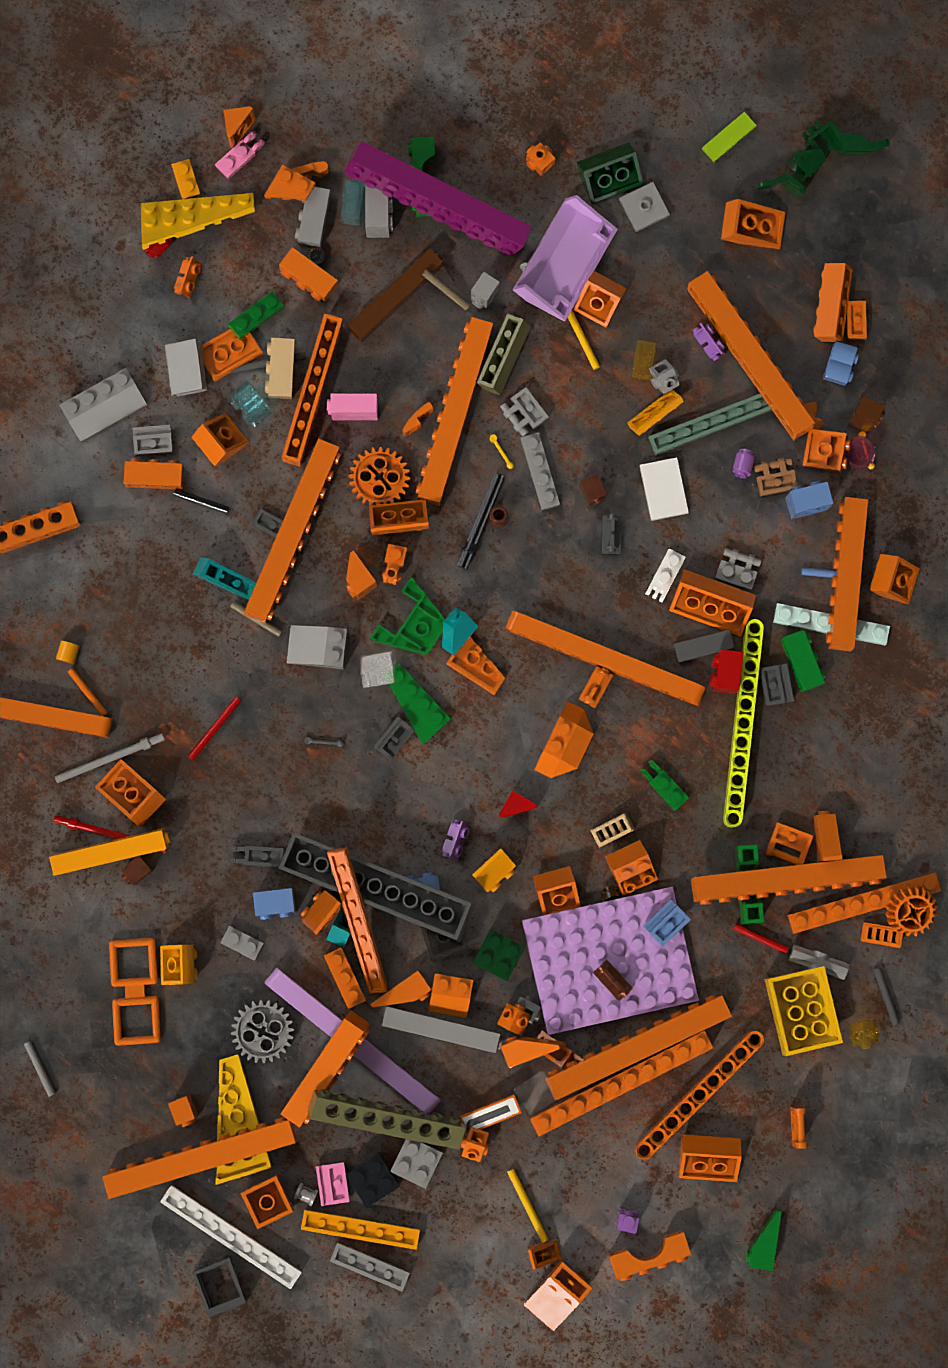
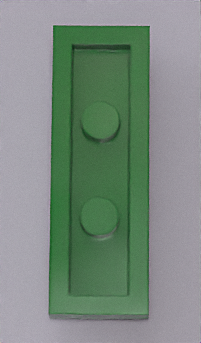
[228,291,284,340]

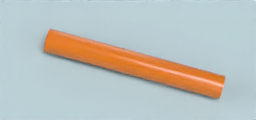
[68,668,109,717]

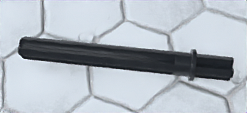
[457,473,504,570]

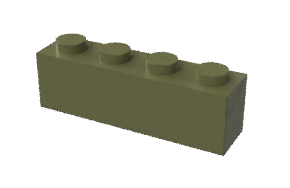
[477,314,531,396]

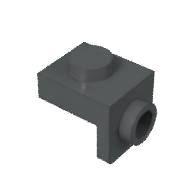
[516,994,542,1024]

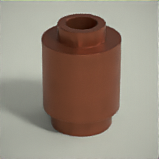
[489,506,508,528]

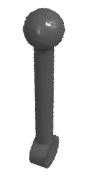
[304,737,344,747]

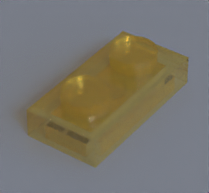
[631,340,656,381]

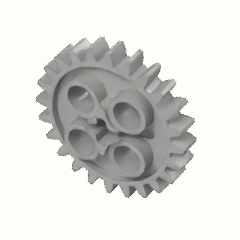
[231,1000,294,1063]

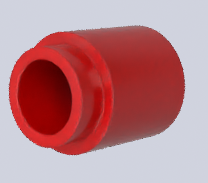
[144,238,172,259]

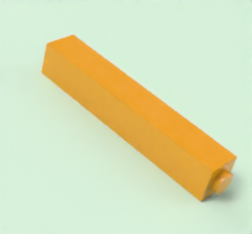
[49,828,171,876]

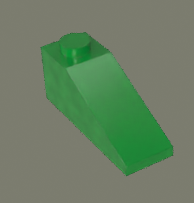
[745,1209,781,1271]

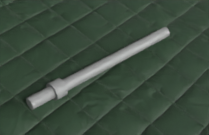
[55,733,165,783]

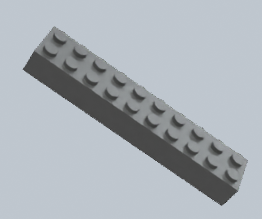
[279,833,475,942]

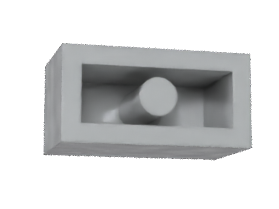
[471,272,500,310]

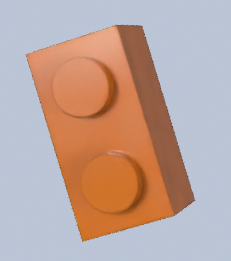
[168,1094,199,1127]

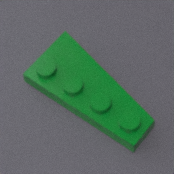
[385,663,451,745]

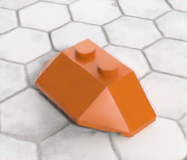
[534,701,594,778]

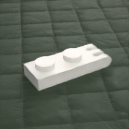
[645,549,686,602]

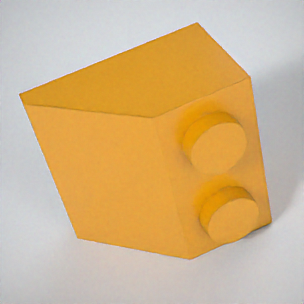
[472,849,516,893]

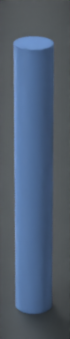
[801,567,836,578]

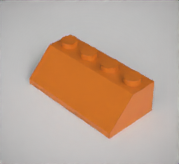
[669,569,756,637]

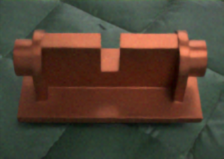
[593,960,633,1001]

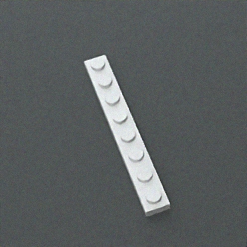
[160,1185,302,1289]

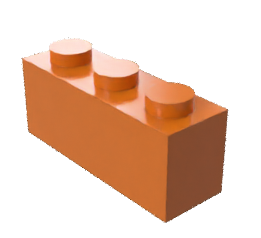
[279,247,339,302]
[123,458,184,490]
[324,947,367,1009]

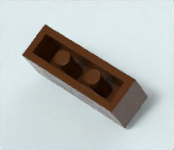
[847,396,885,434]

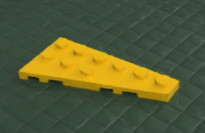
[141,193,255,250]
[216,1054,272,1185]

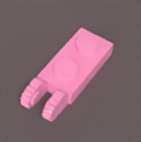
[215,131,265,179]

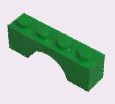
[408,137,435,217]
[734,845,764,924]

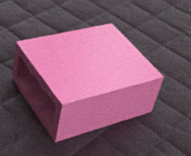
[327,394,378,420]

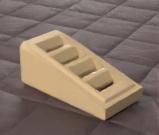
[590,813,635,848]

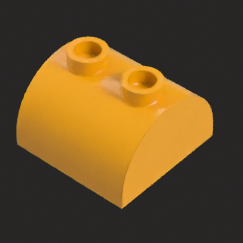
[160,944,198,985]

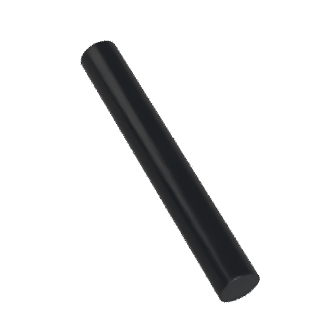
[173,489,230,514]

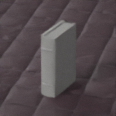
[165,339,207,397]

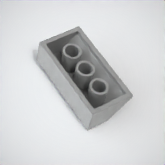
[59,368,147,442]

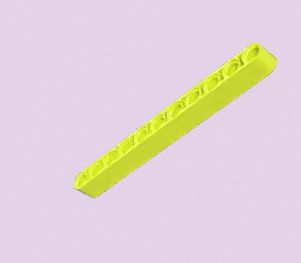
[723,619,764,828]

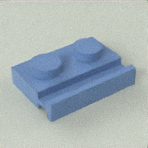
[643,899,691,947]

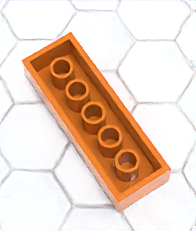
[281,1010,370,1128]

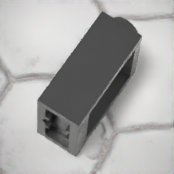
[192,1254,247,1317]

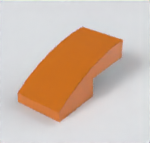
[402,402,433,437]

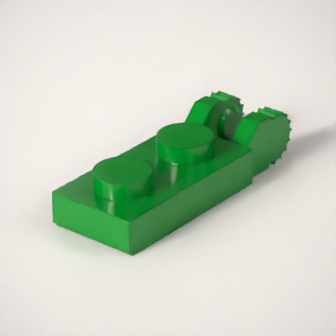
[640,760,689,811]

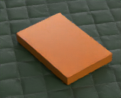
[201,329,263,382]

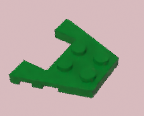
[369,577,445,656]

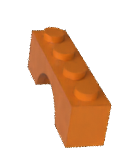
[608,1230,691,1281]

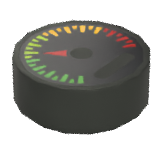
[307,246,326,266]

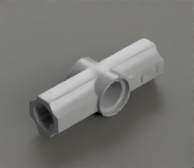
[788,945,850,980]

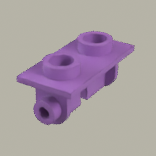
[693,323,727,361]
[441,819,470,861]

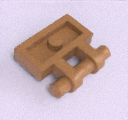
[753,458,798,497]

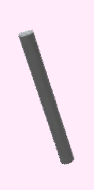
[231,352,306,374]

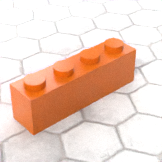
[814,263,853,342]

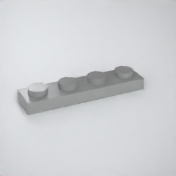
[520,432,560,511]
[330,1242,410,1292]

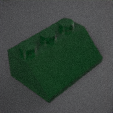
[577,142,644,204]

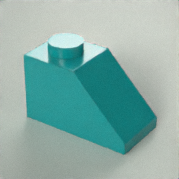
[442,607,478,656]
[326,906,351,948]

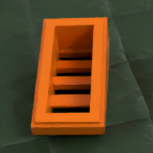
[860,922,903,948]

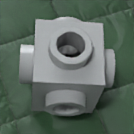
[649,359,680,394]

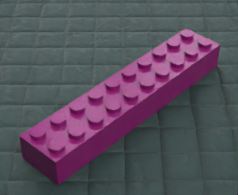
[344,141,532,256]

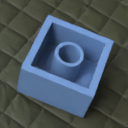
[785,480,833,520]
[253,888,297,920]

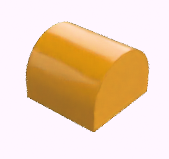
[56,641,80,665]

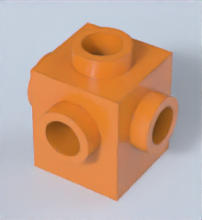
[526,142,556,176]
[497,1003,532,1036]
[460,1127,490,1162]

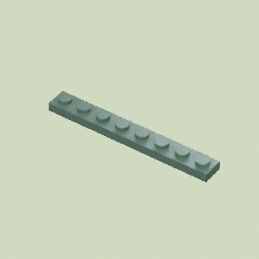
[648,394,772,455]

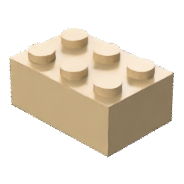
[265,338,295,399]

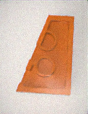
[446,636,505,695]

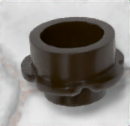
[601,885,619,901]

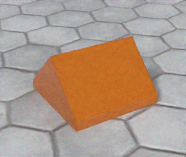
[223,106,256,148]

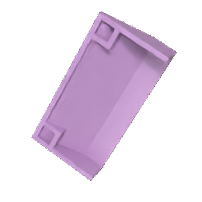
[513,195,618,321]

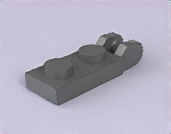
[229,846,285,868]

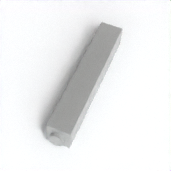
[382,1006,503,1053]

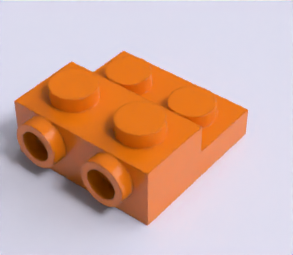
[803,429,851,473]

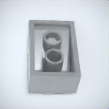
[287,625,348,669]

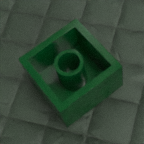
[472,929,525,981]

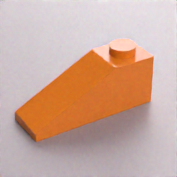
[370,970,432,1008]
[500,1036,566,1068]

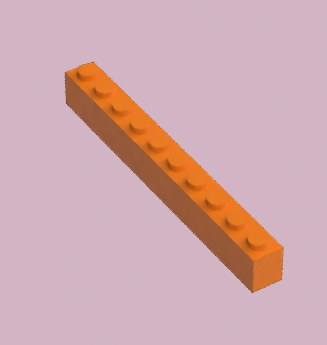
[687,271,815,440]
[415,317,493,506]
[244,438,342,624]
[691,855,887,905]
[545,994,732,1100]
[529,1030,713,1136]
[102,1117,298,1199]

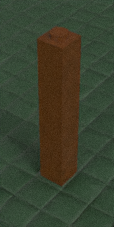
[348,249,443,343]

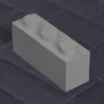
[295,187,331,247]

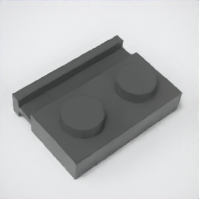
[759,664,794,706]

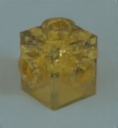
[848,1019,879,1049]

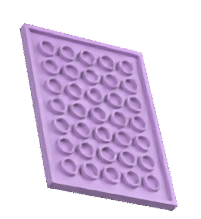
[522,887,699,1035]

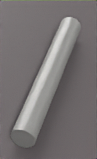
[24,1041,56,1097]

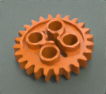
[348,447,410,506]

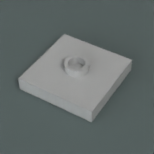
[619,182,670,232]

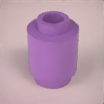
[732,449,755,478]

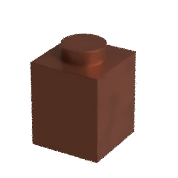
[579,474,607,506]
[121,856,153,886]

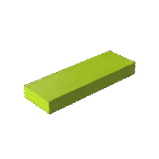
[702,112,757,163]

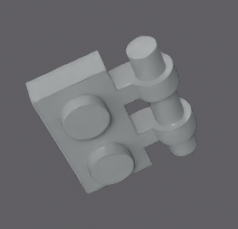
[500,387,549,437]
[715,548,761,591]

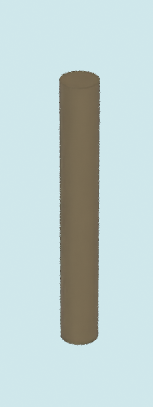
[422,269,470,310]
[230,601,283,637]

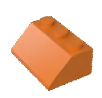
[369,499,429,535]
[679,1134,742,1182]

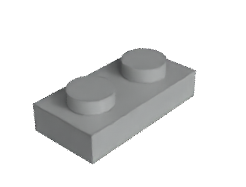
[221,926,264,961]

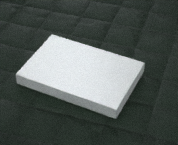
[639,458,689,521]

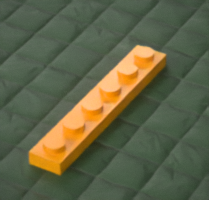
[301,1209,420,1250]

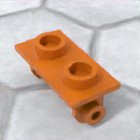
[174,256,202,298]
[579,666,613,708]

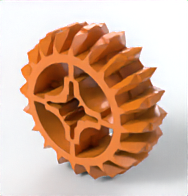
[885,884,938,937]

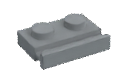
[132,424,173,456]

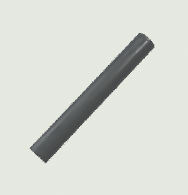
[873,967,900,1025]

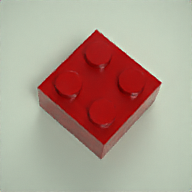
[709,649,744,694]

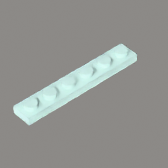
[773,603,890,646]

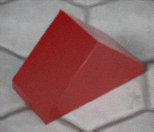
[499,790,537,819]

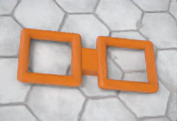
[109,938,161,1046]

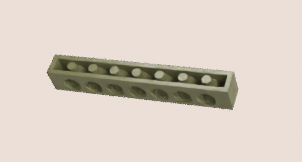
[307,1089,466,1150]

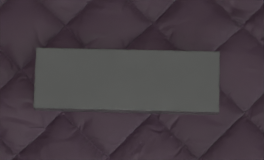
[252,508,311,553]
[674,630,734,663]

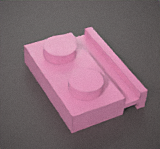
[316,1162,350,1206]

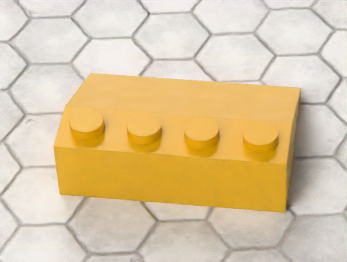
[764,966,843,1056]

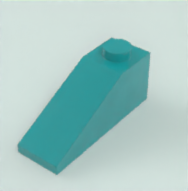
[193,557,256,600]

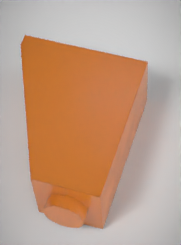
[813,811,842,862]

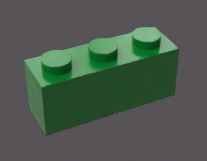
[780,630,826,693]

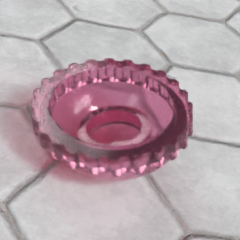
[845,436,876,469]

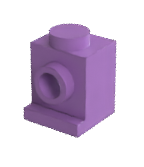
[615,1208,640,1234]

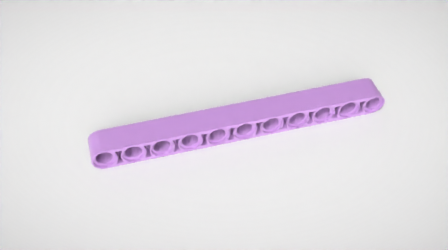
[264,967,441,1114]

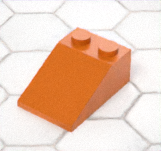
[721,199,785,249]
[95,759,166,828]
[300,890,343,935]

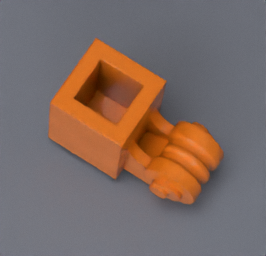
[382,544,407,585]

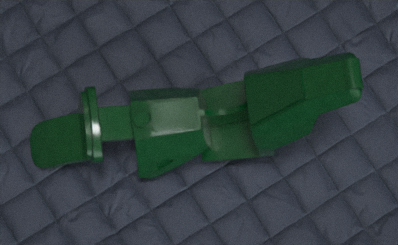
[756,120,890,197]

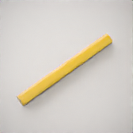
[568,310,600,370]
[507,1168,549,1243]

